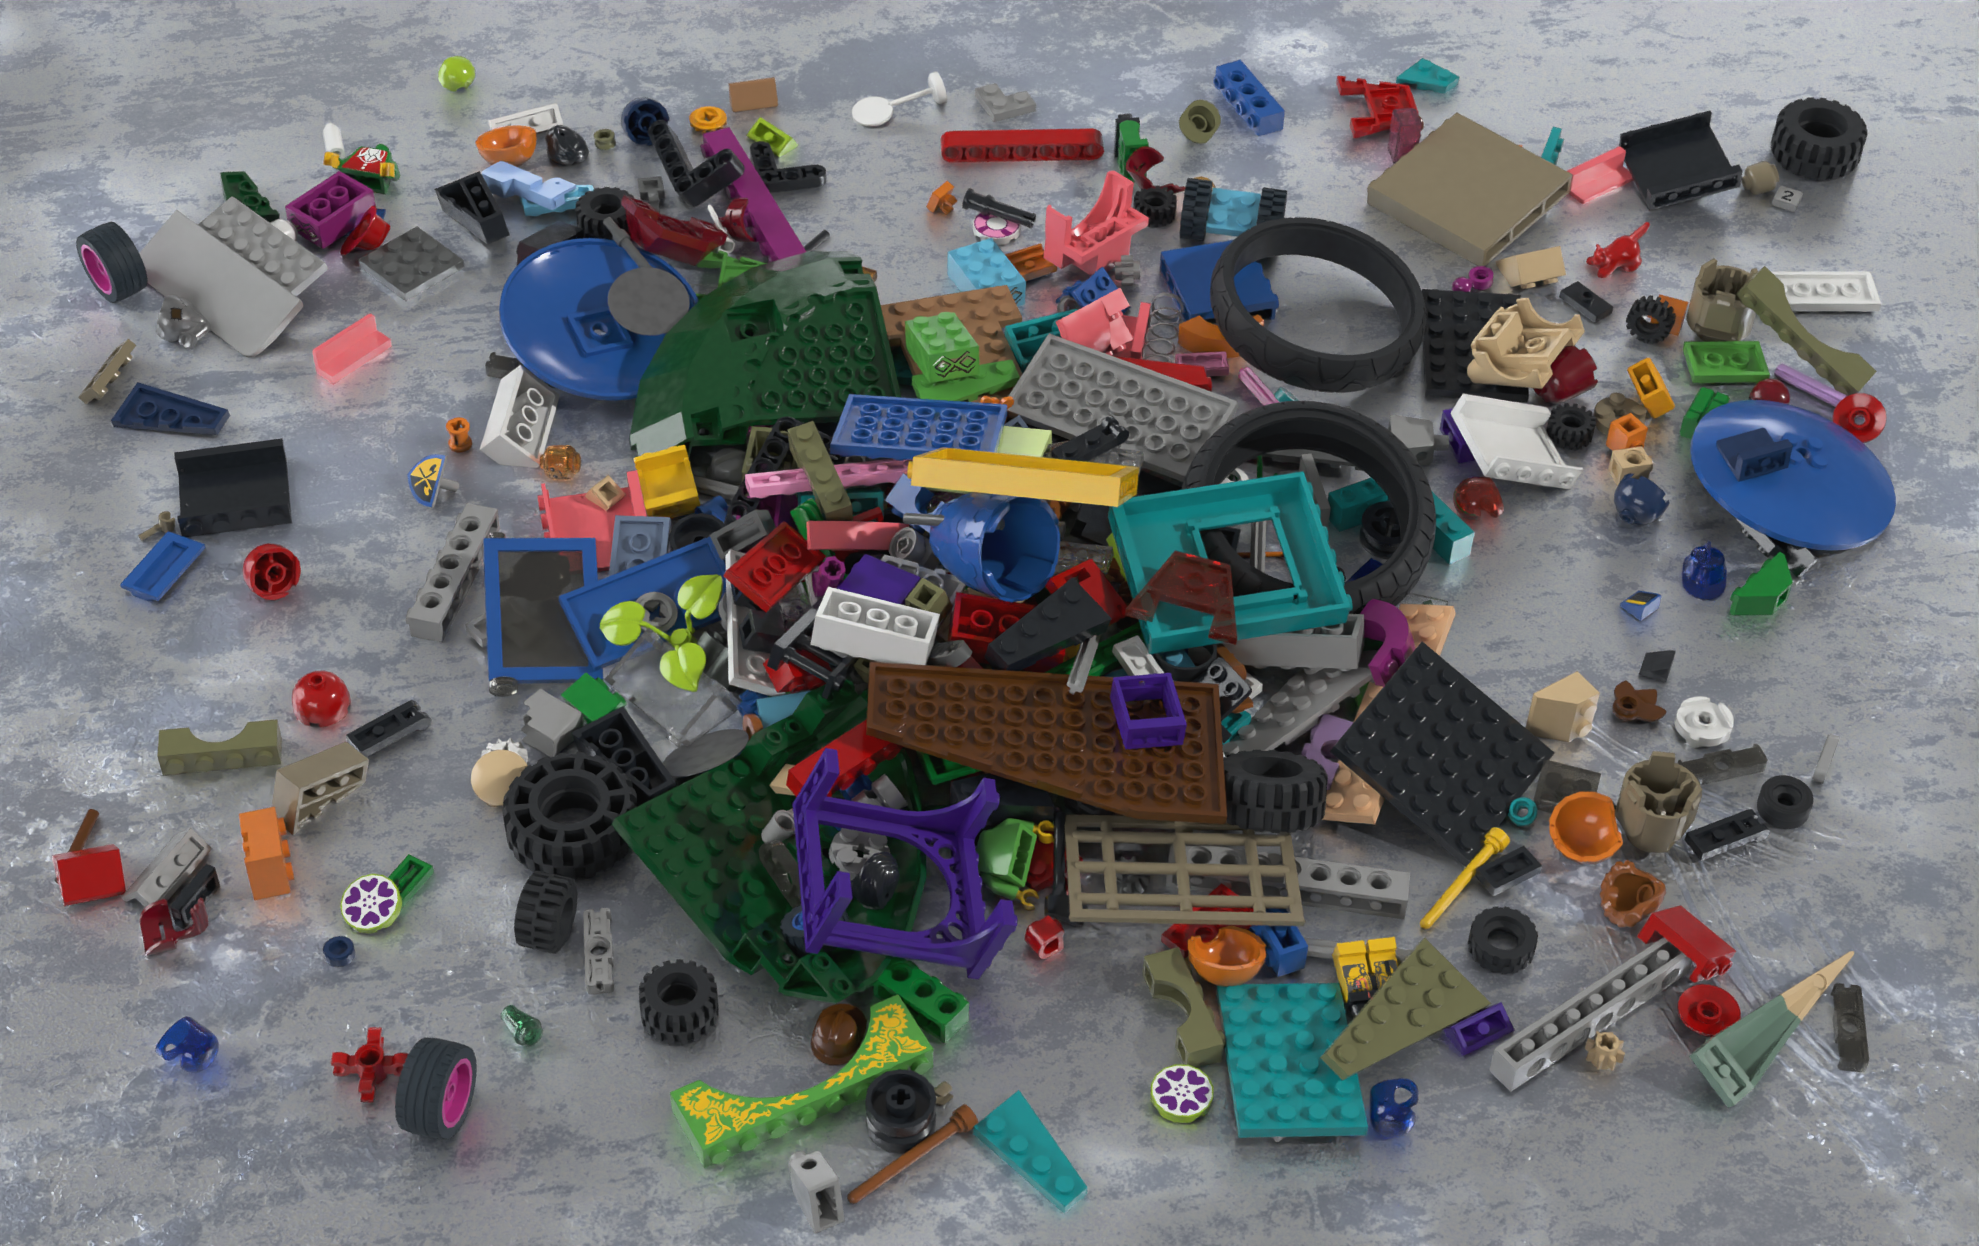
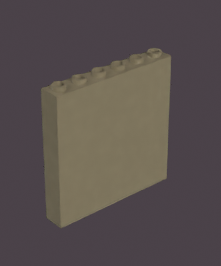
[1367,113,1572,266]

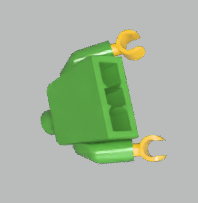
[975,818,1054,911]

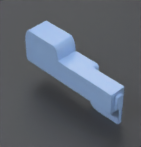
[482,161,576,210]

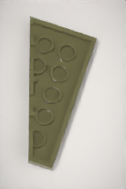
[1320,938,1492,1080]

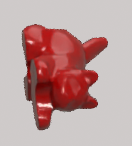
[1586,222,1650,278]

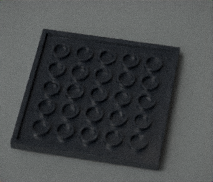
[1330,641,1555,867]

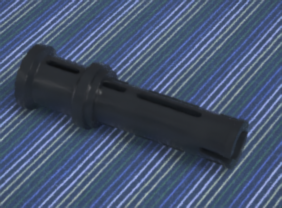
[962,188,1036,229]

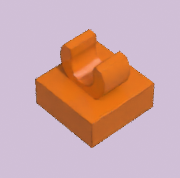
[926,181,958,215]

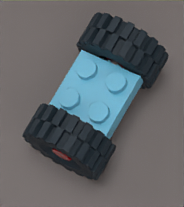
[1179,178,1287,242]

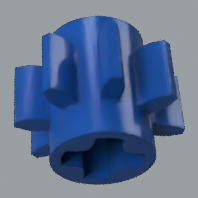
[737,690,768,717]

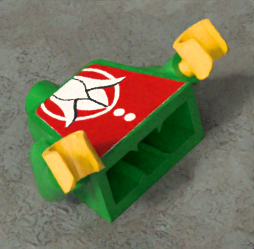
[323,144,400,195]

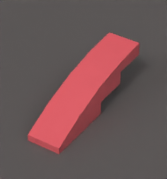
[807,521,909,552]

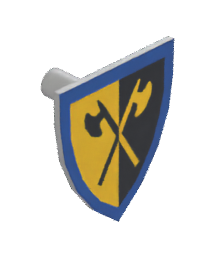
[407,454,459,508]

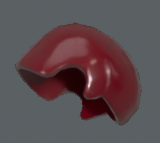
[1749,378,1790,404]

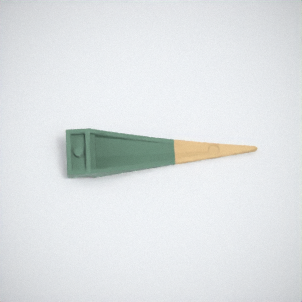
[1689,951,1854,1108]

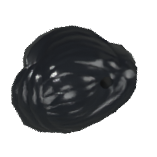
[545,125,589,166]
[851,851,900,911]

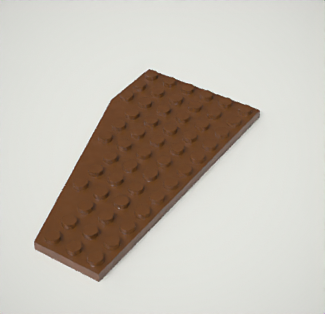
[866,662,1227,824]

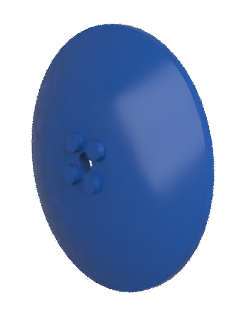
[499,238,698,401]
[1690,400,1896,550]

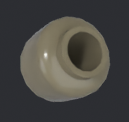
[1741,161,1779,195]

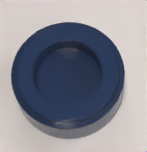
[323,936,355,967]

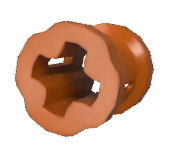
[446,417,472,452]

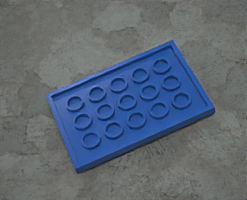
[830,394,1007,461]

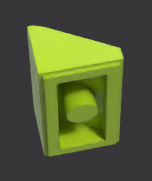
[746,117,798,158]

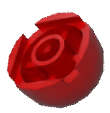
[242,543,301,600]
[292,670,351,727]

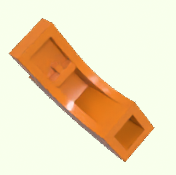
[1178,315,1264,358]

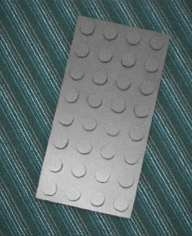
[1007,333,1238,482]

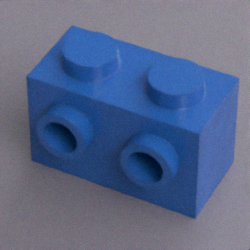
[1249,909,1308,977]

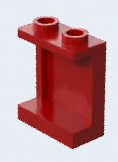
[1637,905,1736,983]

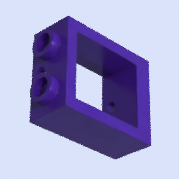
[1110,673,1187,750]

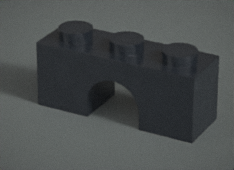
[730,582,787,654]

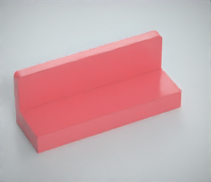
[1567,146,1634,204]
[1112,302,1151,359]
[312,313,392,385]

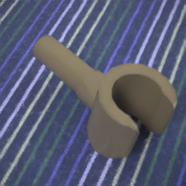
[138,511,175,541]
[934,1081,953,1106]

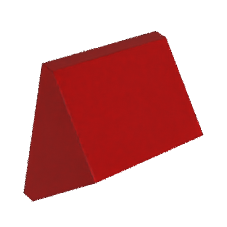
[52,844,126,906]

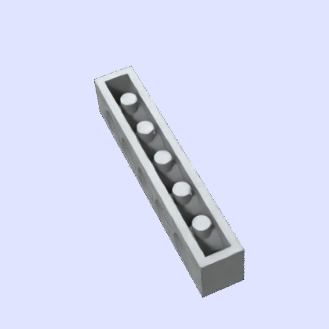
[406,503,500,642]

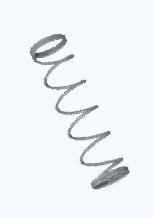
[1141,292,1183,363]

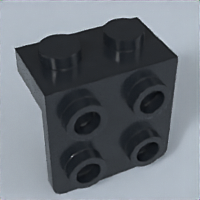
[1192,657,1252,743]

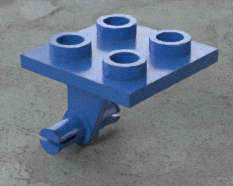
[1056,267,1131,314]

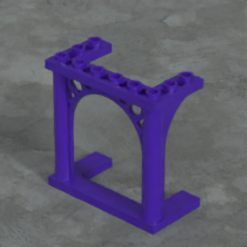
[793,748,1018,980]

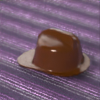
[811,1004,867,1066]

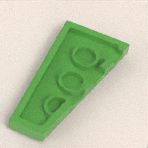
[912,360,1020,402]

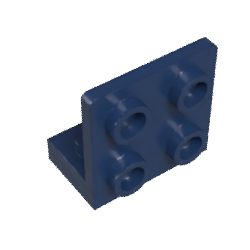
[1716,428,1793,482]

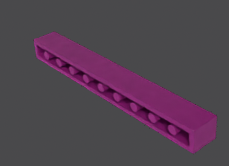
[701,127,806,263]

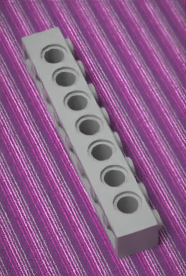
[1166,844,1410,919]
[1489,937,1693,1092]

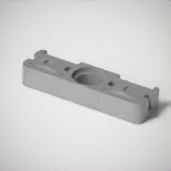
[583,908,614,995]

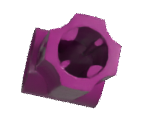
[812,556,846,597]

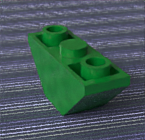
[1729,552,1793,616]

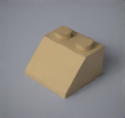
[1496,246,1566,290]
[1526,671,1600,742]

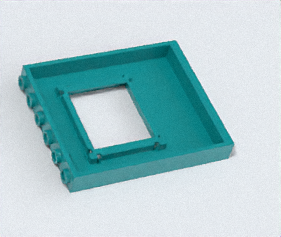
[1108,471,1353,654]

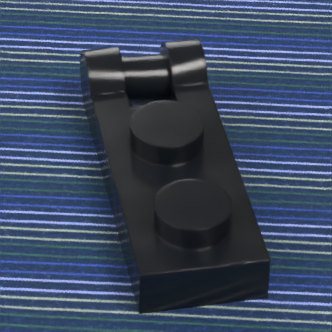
[1051,416,1130,462]
[346,700,432,757]
[1684,809,1770,861]

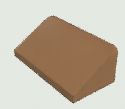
[729,77,778,112]

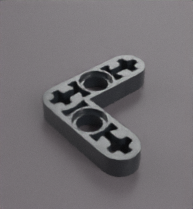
[750,141,826,193]

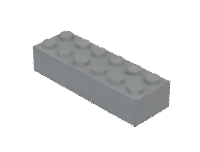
[1188,610,1365,671]

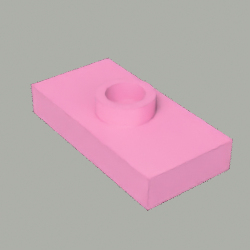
[1175,352,1229,376]

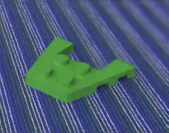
[696,250,766,301]

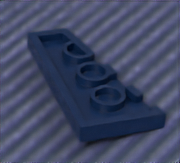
[111,382,230,435]

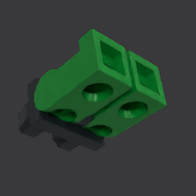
[1114,114,1149,182]

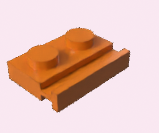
[1005,243,1057,281]

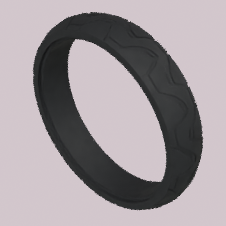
[1210,217,1426,393]

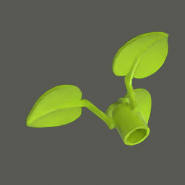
[599,574,723,692]

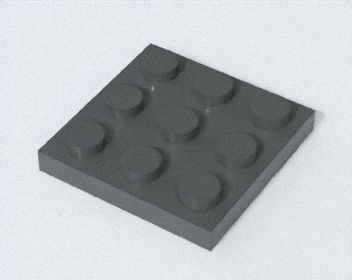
[358,226,465,301]

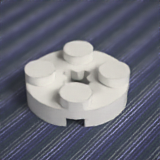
[1674,696,1734,748]

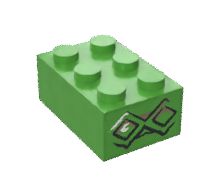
[905,312,980,383]

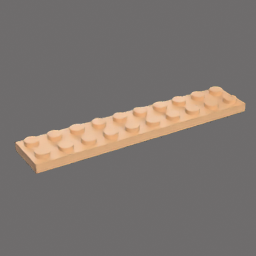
[1322,604,1456,824]

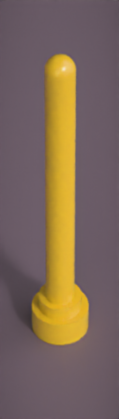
[1420,827,1510,930]

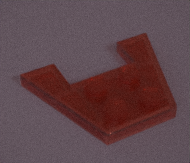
[1125,550,1237,645]

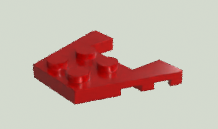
[1336,76,1419,138]

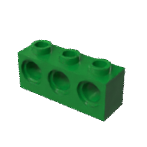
[873,957,969,1044]

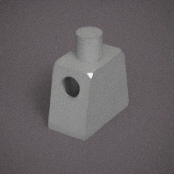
[1388,415,1449,466]
[789,1151,845,1234]

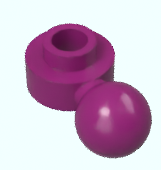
[1452,266,1494,292]

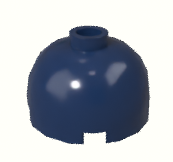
[621,97,669,146]
[1614,473,1670,525]

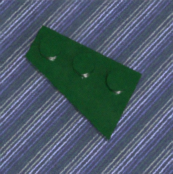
[220,171,280,222]

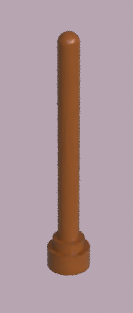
[847,1104,978,1204]

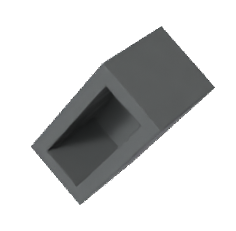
[710,510,776,560]

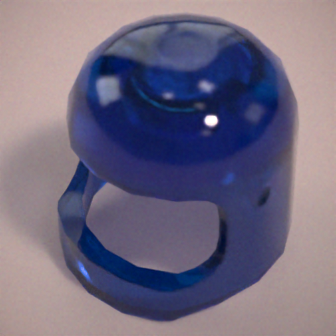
[155,1016,219,1073]
[1369,1078,1419,1138]

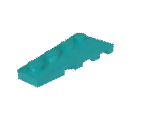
[973,1090,1088,1214]

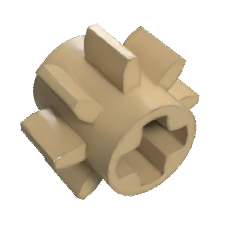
[1585,1031,1625,1071]

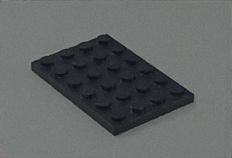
[1422,289,1529,402]

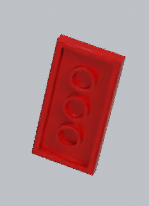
[723,521,826,613]

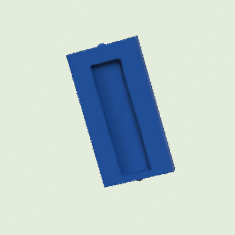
[120,531,205,601]

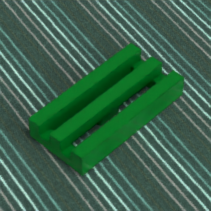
[388,854,434,911]

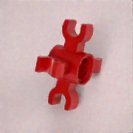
[331,1027,408,1102]

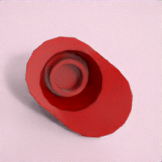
[340,205,390,255]

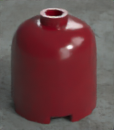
[1533,344,1598,405]

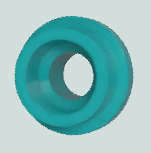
[1508,797,1538,826]

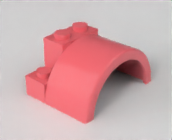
[1055,288,1133,356]

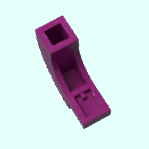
[1360,599,1416,687]

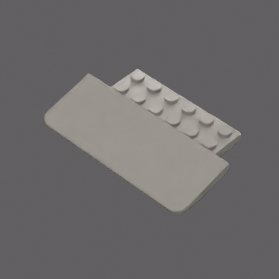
[139,196,328,357]

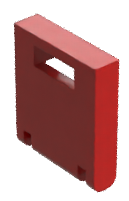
[1045,558,1129,626]

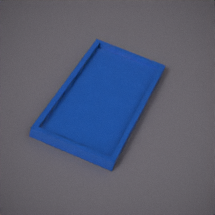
[558,537,726,672]

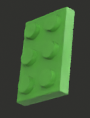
[1683,341,1770,383]

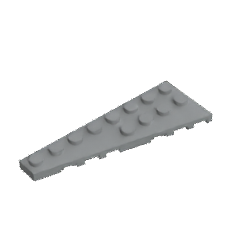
[1223,667,1375,757]

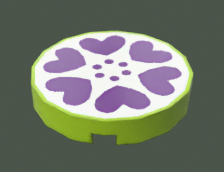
[340,874,402,934]
[1150,1064,1214,1123]

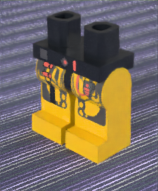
[1332,937,1398,1019]

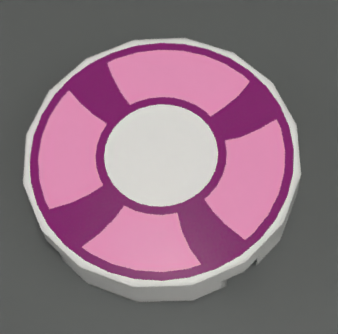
[973,212,1021,245]

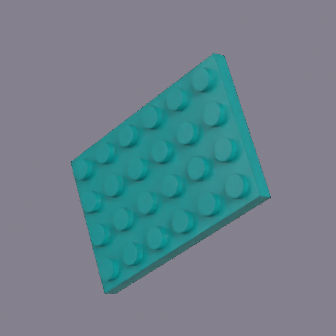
[1216,983,1368,1138]

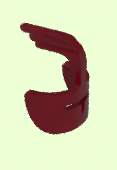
[1126,146,1185,194]
[714,197,755,242]
[140,898,208,956]

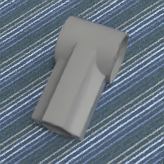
[761,808,795,849]

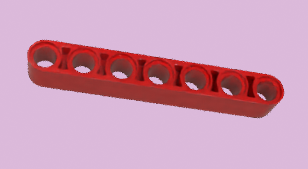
[940,128,1104,162]

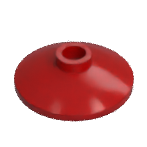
[1833,393,1887,443]
[1677,984,1741,1037]

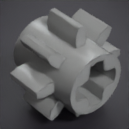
[1115,255,1140,286]

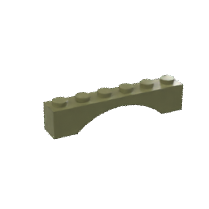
[1736,266,1877,396]

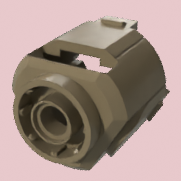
[1686,258,1758,342]
[1615,751,1702,853]

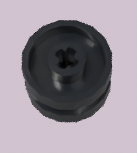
[669,513,726,564]
[865,1069,936,1154]

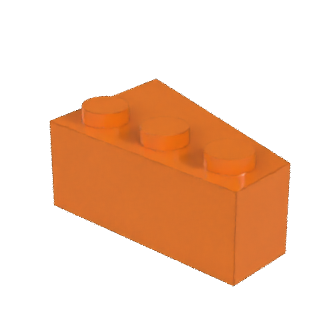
[239,807,295,900]

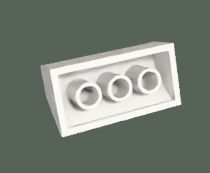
[480,365,560,468]

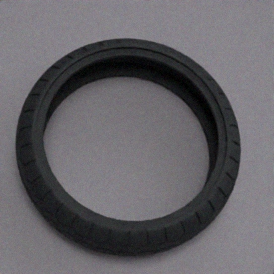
[1181,401,1436,614]

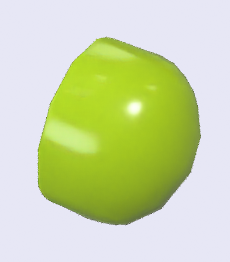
[438,56,475,92]

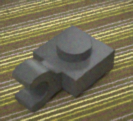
[637,176,665,213]

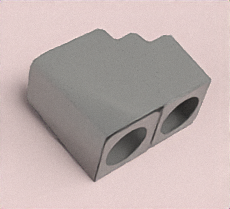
[521,689,583,757]

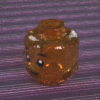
[540,445,581,480]

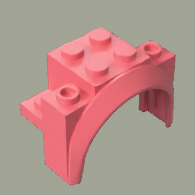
[1044,171,1149,276]

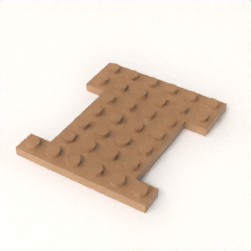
[881,285,1022,419]

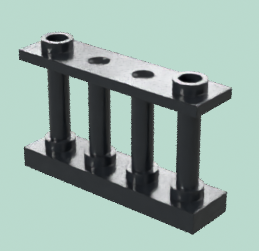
[767,594,860,699]

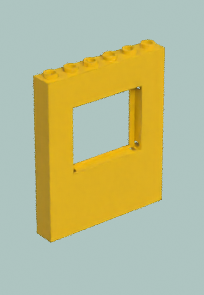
[907,447,1139,507]

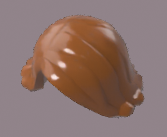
[1600,860,1666,928]

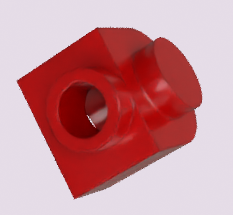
[1024,915,1065,959]

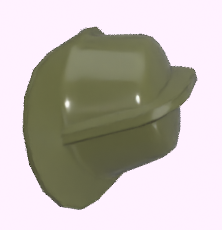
[1179,99,1221,144]

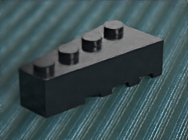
[984,578,1112,671]
[572,706,677,805]

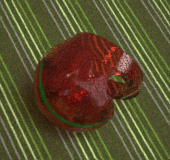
[1453,477,1504,521]

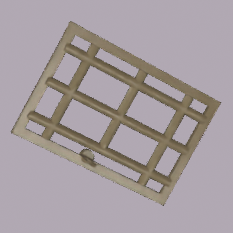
[1065,815,1306,926]

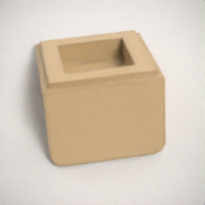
[585,475,626,511]

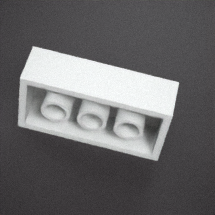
[810,587,940,665]

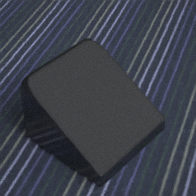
[1639,650,1676,682]

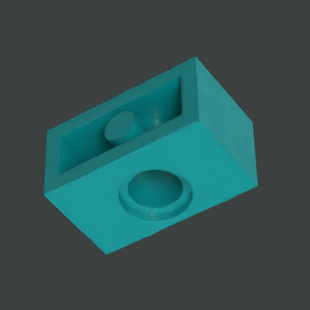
[1328,478,1388,532]

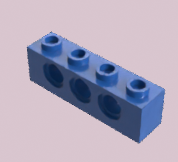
[1214,60,1285,137]

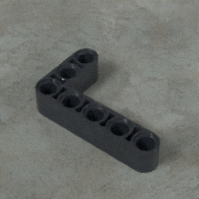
[648,120,745,208]
[724,416,846,526]

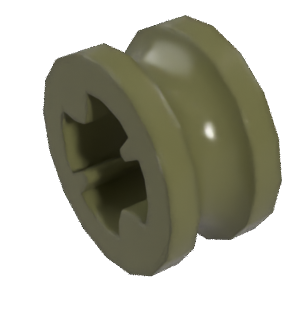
[593,129,616,150]

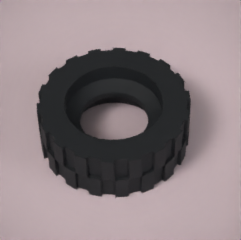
[1468,906,1538,974]

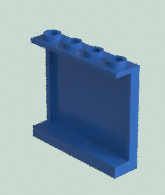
[1159,240,1279,322]

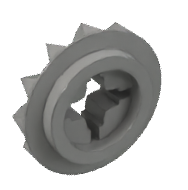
[636,592,678,636]

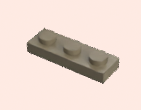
[78,338,136,404]

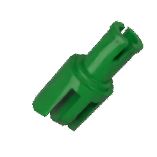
[790,498,836,562]

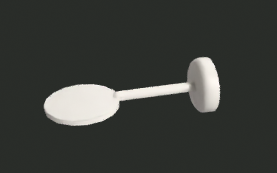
[852,71,947,127]

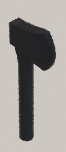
[1044,811,1088,928]

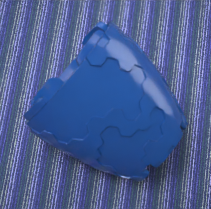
[929,492,1060,602]

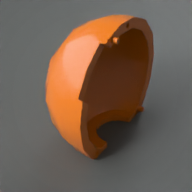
[475,125,536,167]
[1549,792,1623,864]
[1188,926,1266,987]

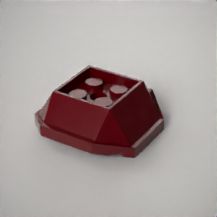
[621,195,728,266]

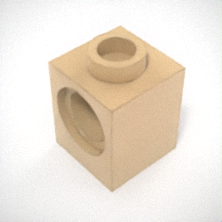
[1608,446,1653,486]

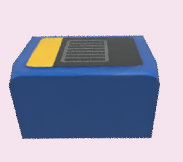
[1620,591,1662,621]

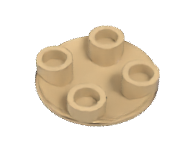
[471,750,528,807]

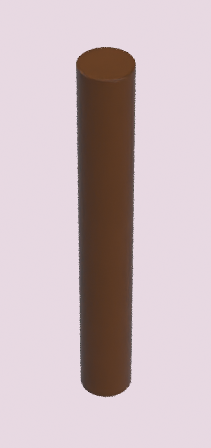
[55,809,99,884]

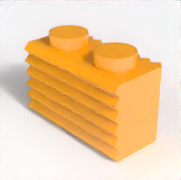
[1627,358,1675,419]

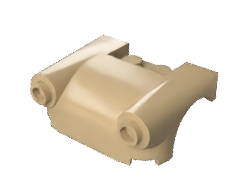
[1467,298,1585,389]

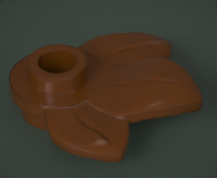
[1612,680,1667,722]

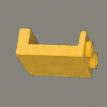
[633,445,701,519]

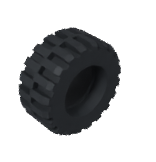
[1771,97,1868,181]
[1223,750,1328,833]

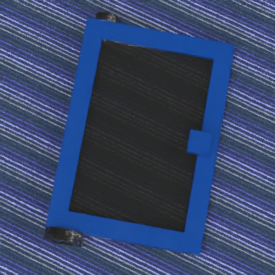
[483,532,604,697]

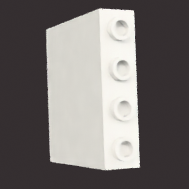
[1451,394,1583,489]

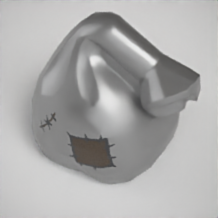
[156,295,210,350]

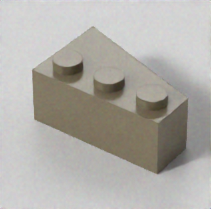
[272,742,369,835]

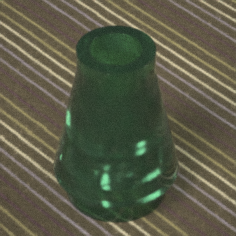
[500,1005,543,1047]

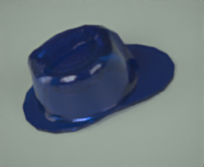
[1682,541,1727,600]

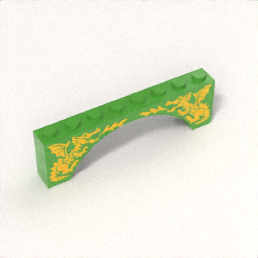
[670,995,933,1168]

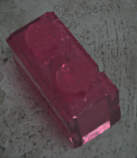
[1387,108,1422,164]

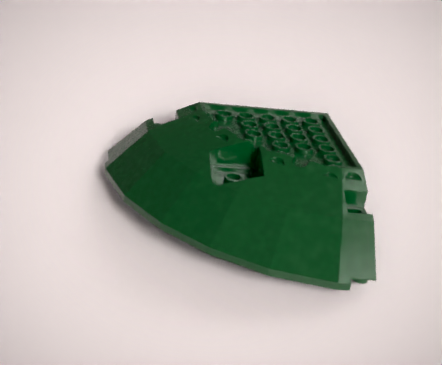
[629,251,902,458]
[611,679,926,1004]

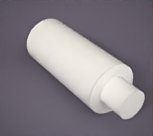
[323,123,345,159]

